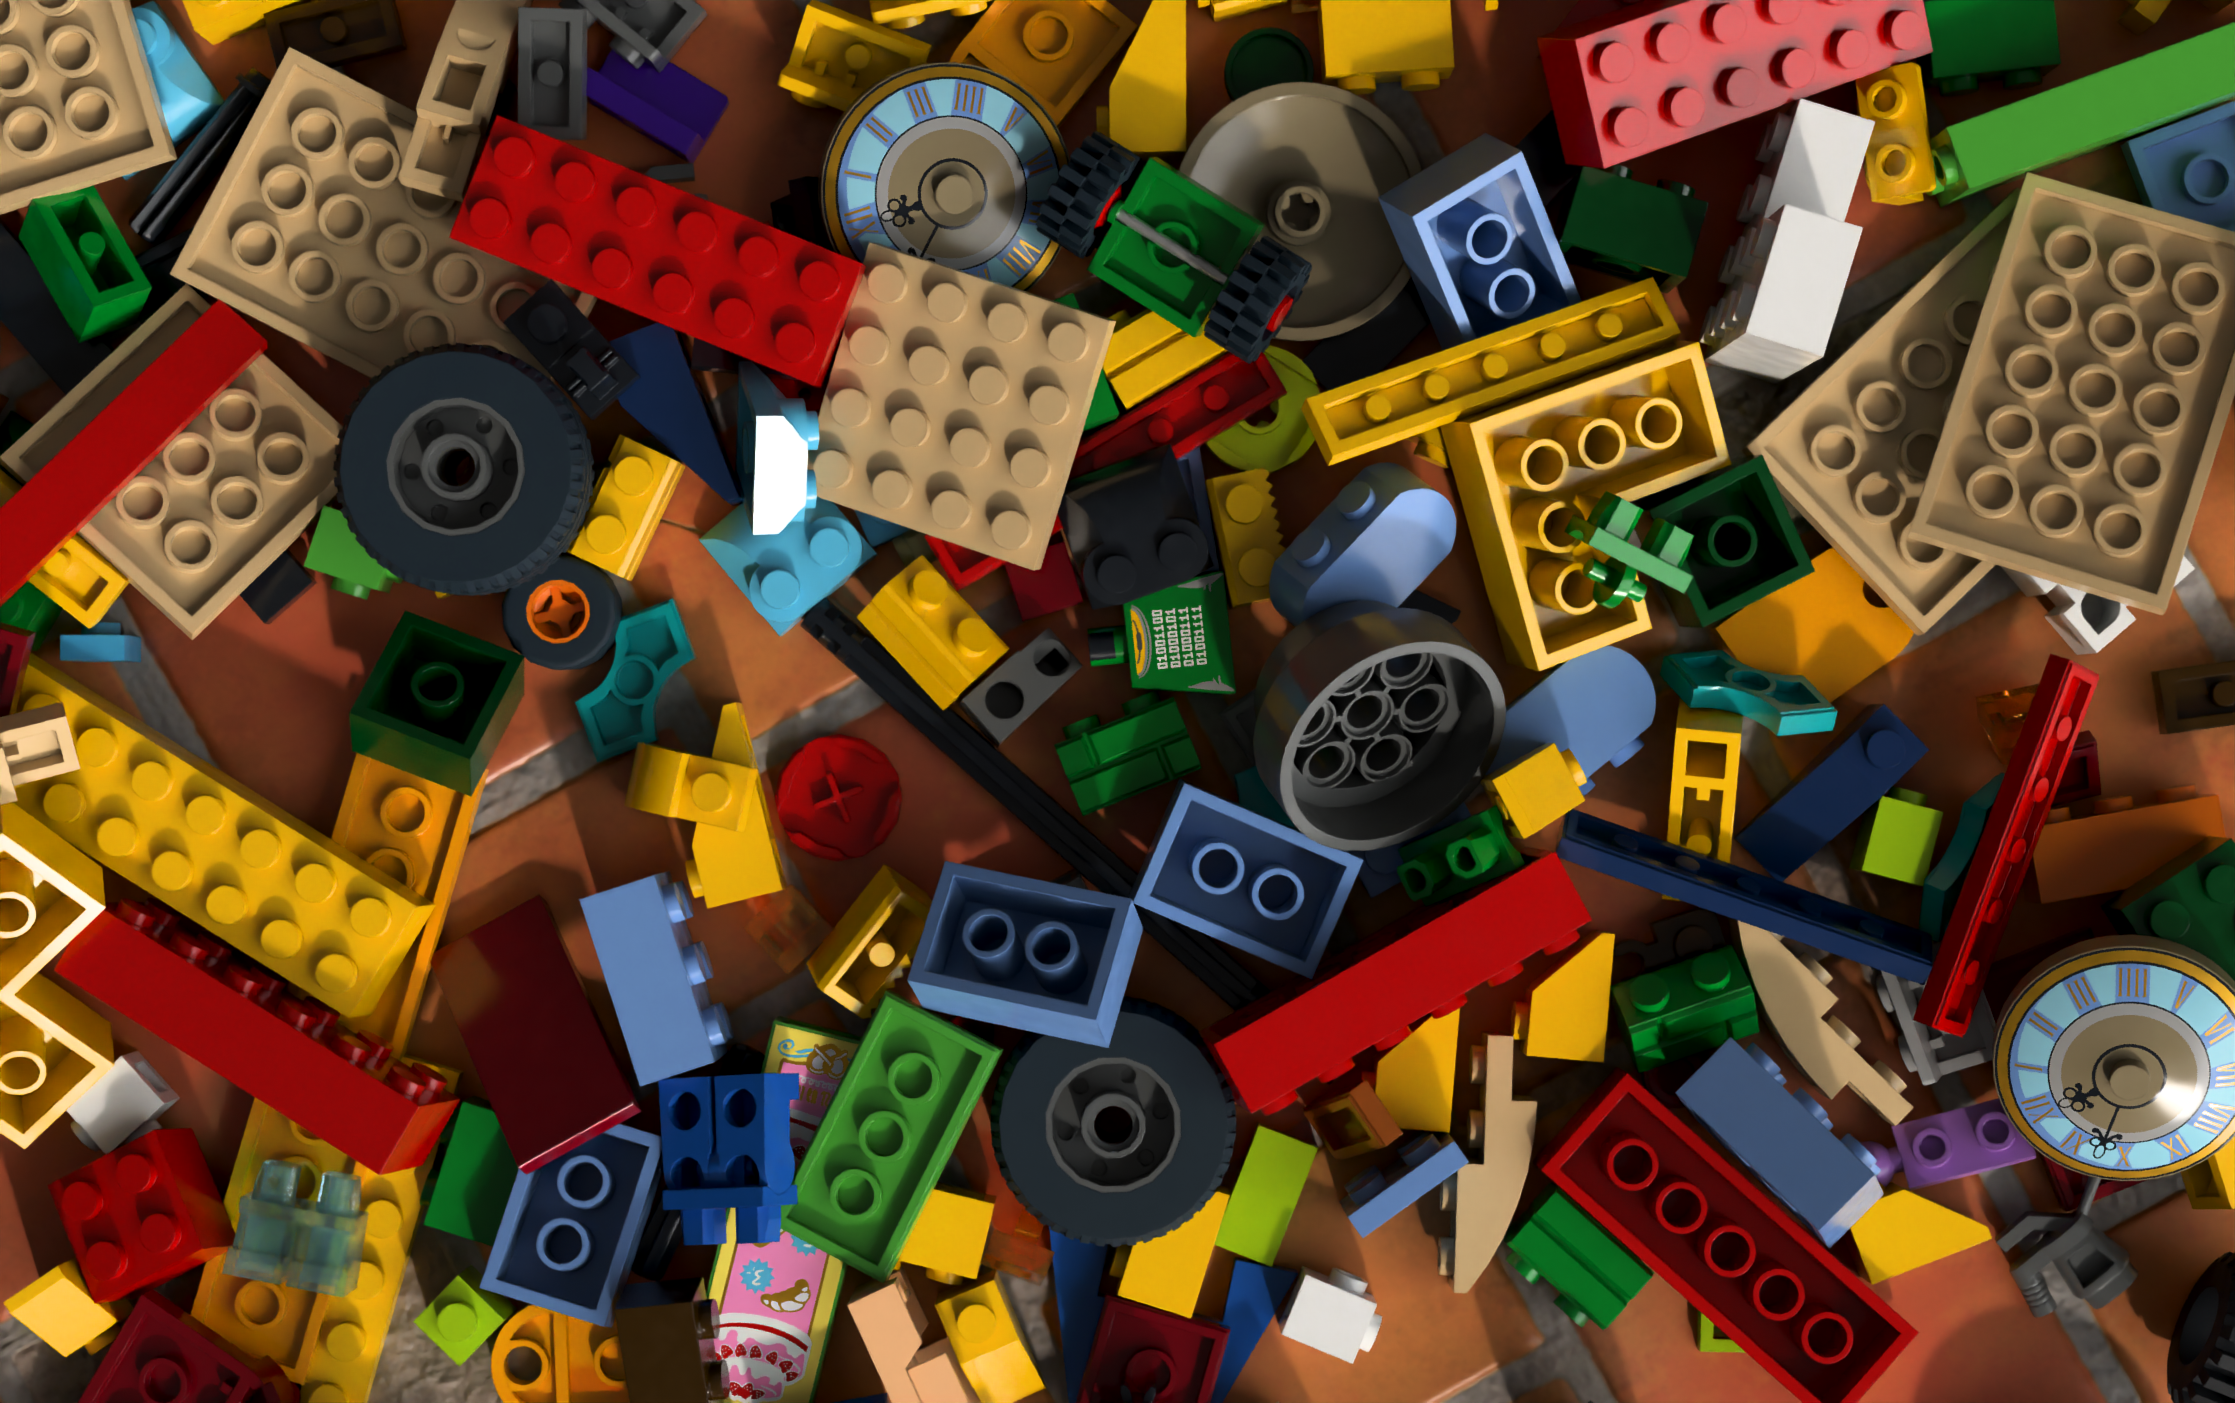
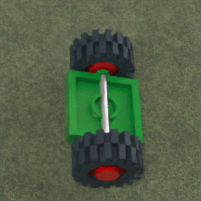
[1036,131,1312,364]

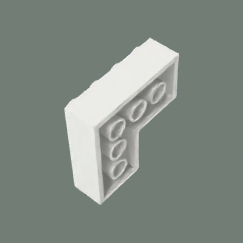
[1699,98,1875,384]

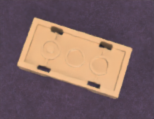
[847,1265,981,1403]

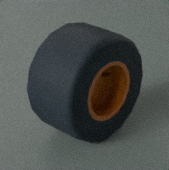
[502,555,623,670]

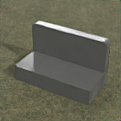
[518,7,587,140]

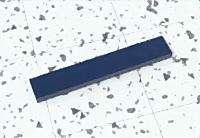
[1555,809,1933,985]

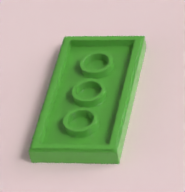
[781,990,1004,1283]

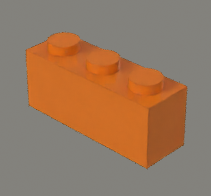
[2023,784,2226,904]

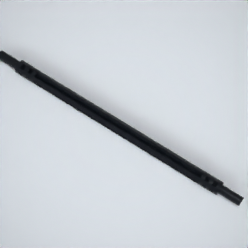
[800,598,1336,1085]

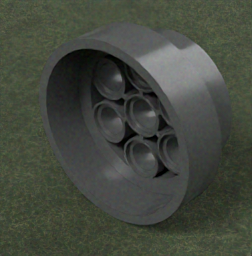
[1253,600,1506,851]

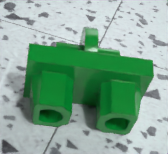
[1564,491,1694,609]
[1397,805,1525,907]

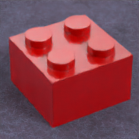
[47,1128,240,1304]

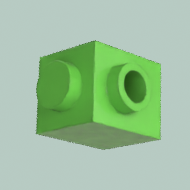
[304,505,403,600]

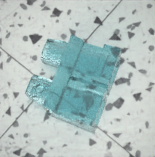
[222,1159,369,1297]

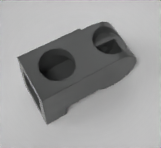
[959,628,1083,748]

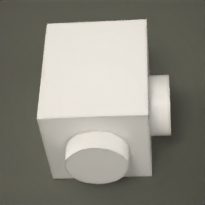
[66,1051,180,1154]
[1278,1266,1382,1364]

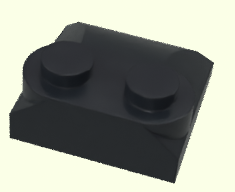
[1058,442,1214,610]

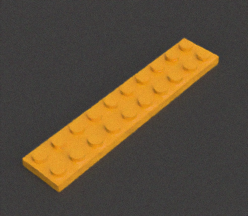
[190,753,489,1385]

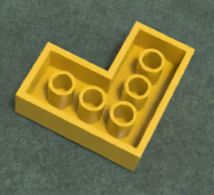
[1440,340,1731,671]
[0,802,115,1149]

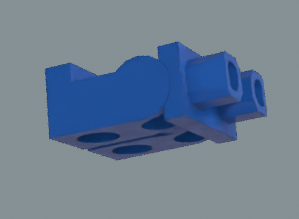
[658,1073,799,1246]

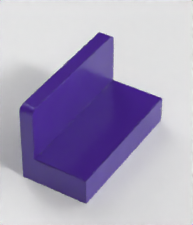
[586,50,729,163]

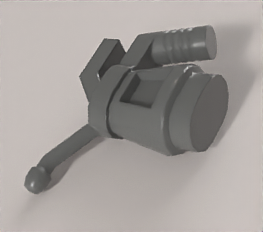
[1995,1176,2138,1318]

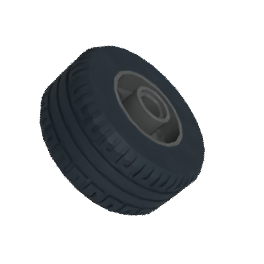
[333,343,595,596]
[990,996,1236,1247]

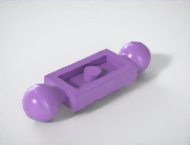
[1860,1098,2036,1191]

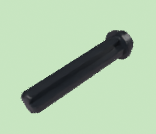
[128,67,271,245]

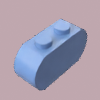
[1269,462,1456,627]
[1485,645,1656,797]

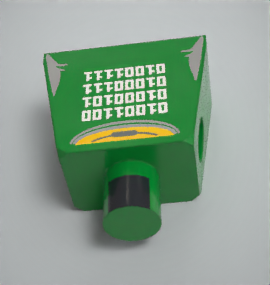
[1087,571,1236,695]

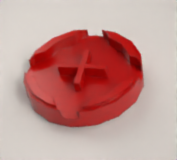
[775,734,903,861]

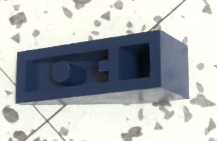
[609,322,743,506]
[1734,704,1929,882]

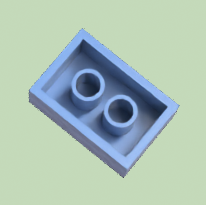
[1378,133,1582,350]
[1129,778,1363,979]
[907,861,1143,1048]
[579,871,734,1087]
[1676,1037,1884,1249]
[479,1124,663,1328]

